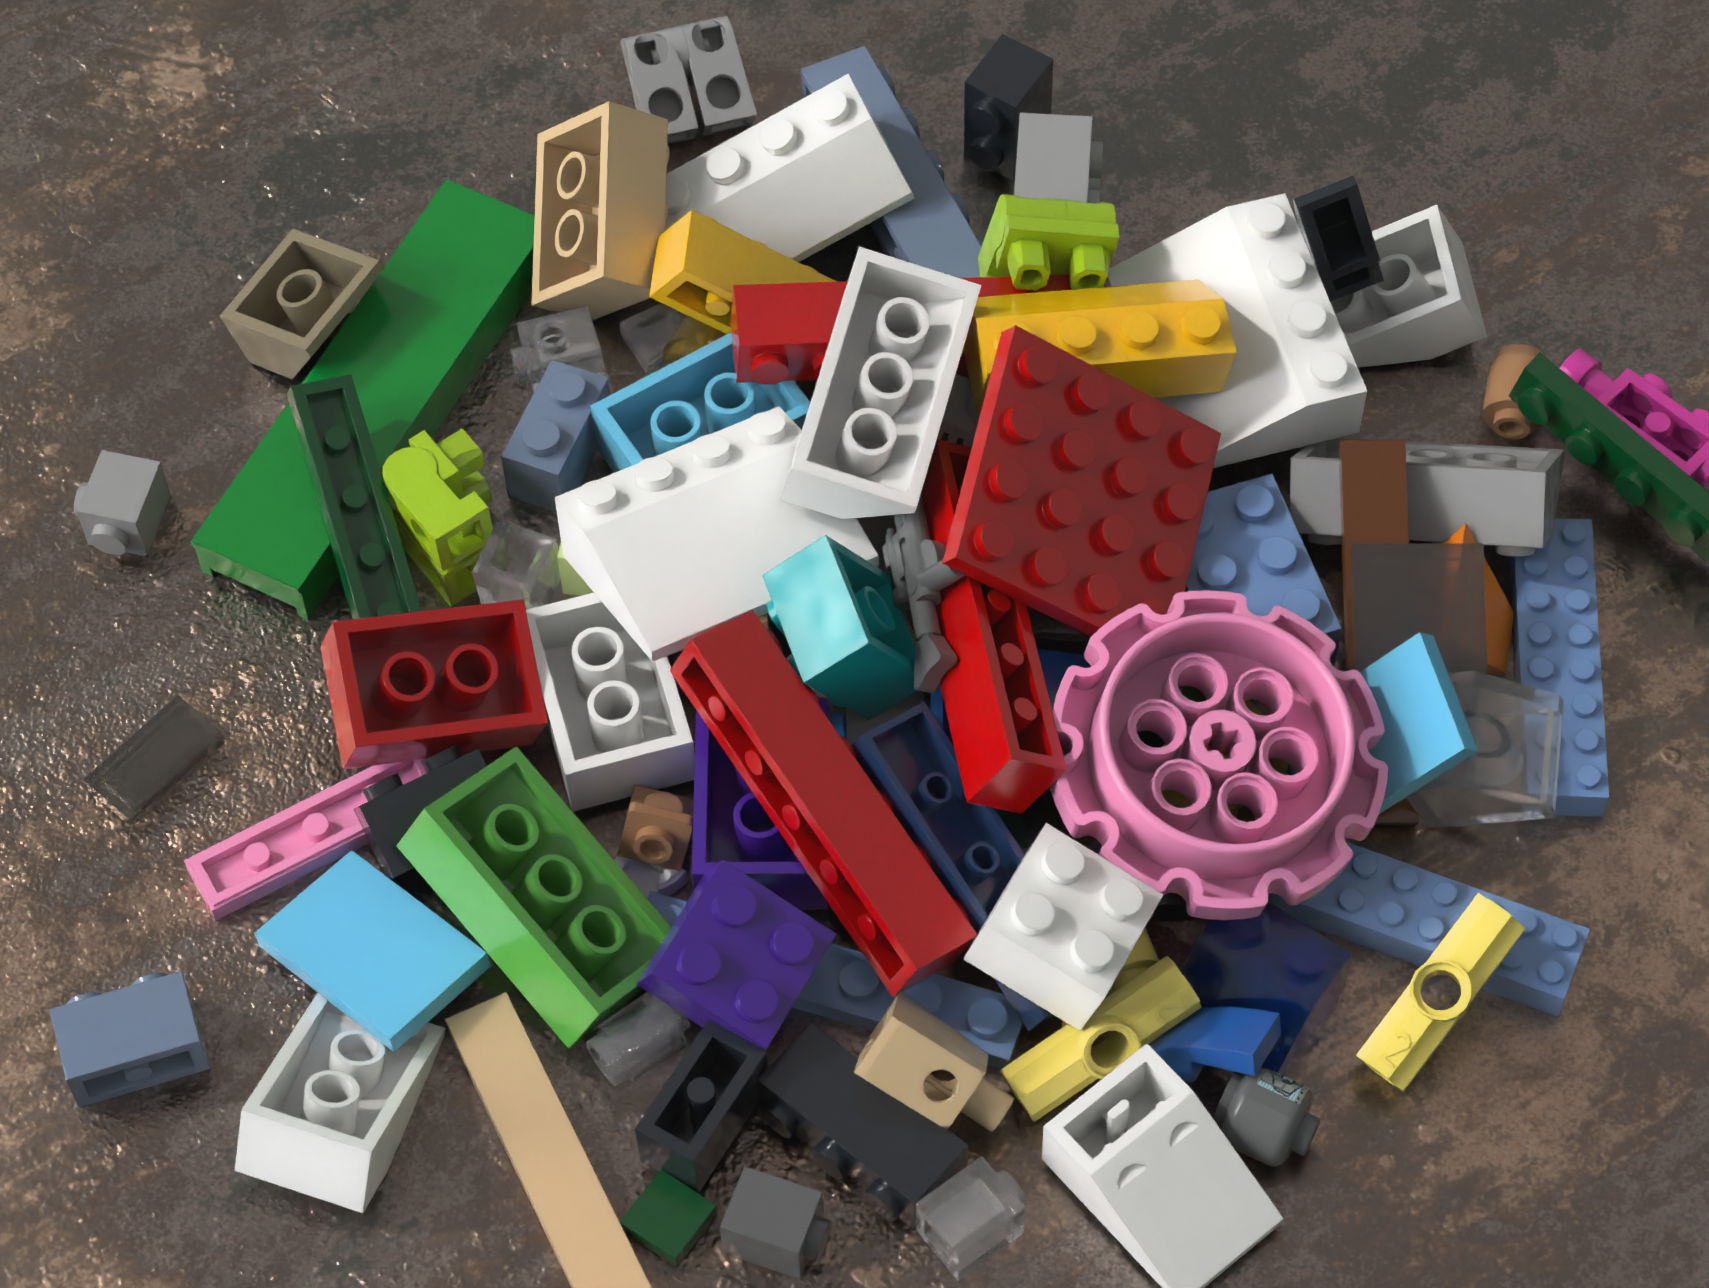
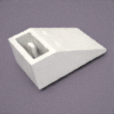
[1042,1044,1284,1288]

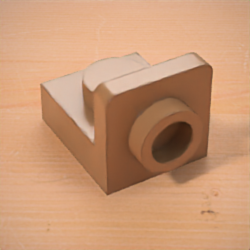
[617,784,694,871]

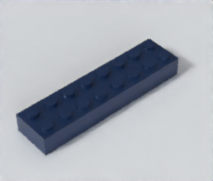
[851,701,1055,1031]

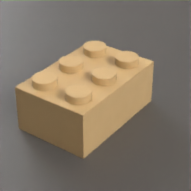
[531,101,670,321]

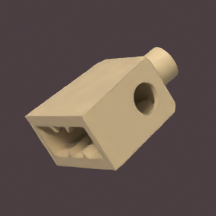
[854,992,1014,1132]

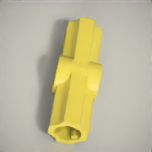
[1356,893,1526,1092]
[1000,956,1202,1122]

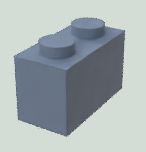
[501,360,610,513]
[49,971,210,1108]

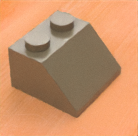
[219,229,384,379]

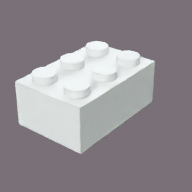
[526,593,695,812]

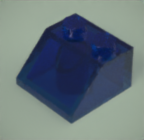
[1180,901,1352,1074]

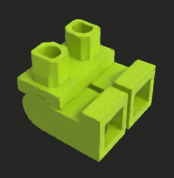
[978,194,1119,291]
[383,429,503,607]

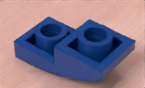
[1148,1007,1281,1083]

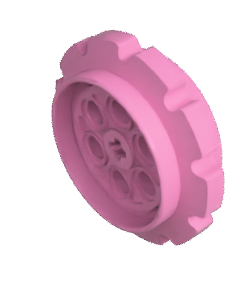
[1050,590,1388,920]

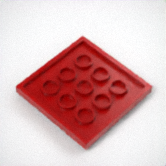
[942,325,1221,636]

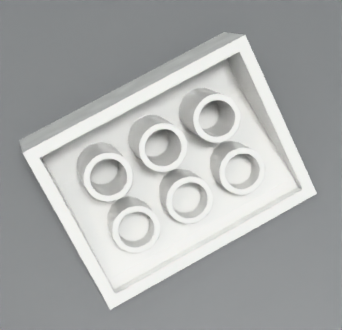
[1106,193,1367,468]
[555,406,879,662]

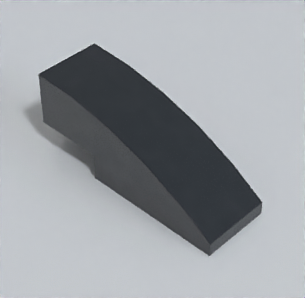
[1293,176,1384,302]

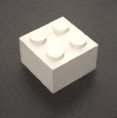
[963,823,1163,1031]

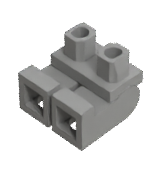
[620,16,757,145]

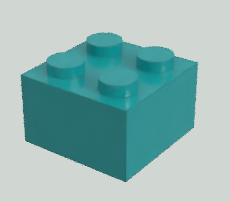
[762,535,918,720]

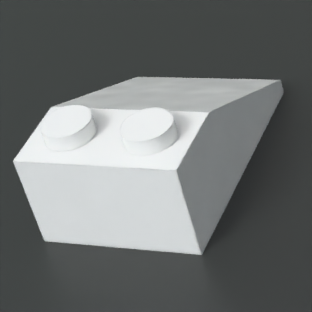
[1331,205,1487,368]
[235,993,445,1213]

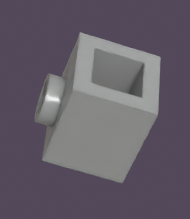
[74,450,171,556]

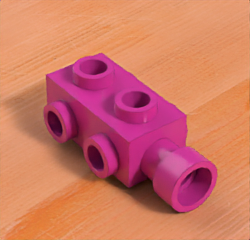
[1560,348,1709,490]

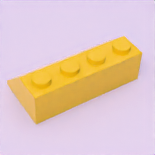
[963,279,1237,413]

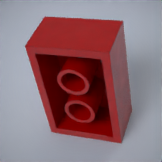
[320,599,548,769]

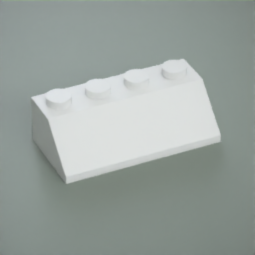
[665,74,915,262]
[781,247,981,519]

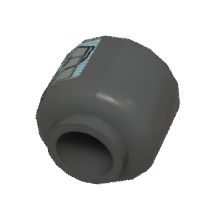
[1213,1066,1321,1167]

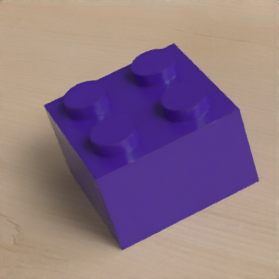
[636,859,836,1050]

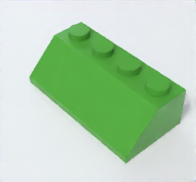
[397,746,671,1049]

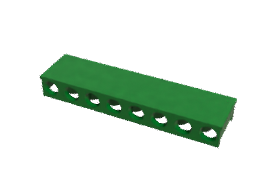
[190,179,535,620]

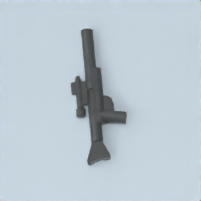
[882,494,966,693]

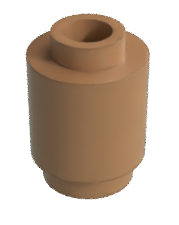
[1482,344,1546,439]

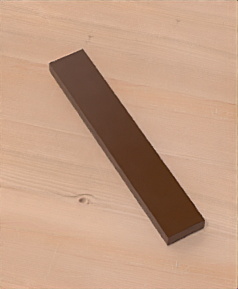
[1338,439,1419,826]

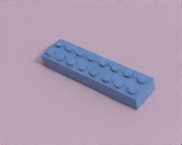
[1509,518,1609,817]
[1263,842,1590,1017]

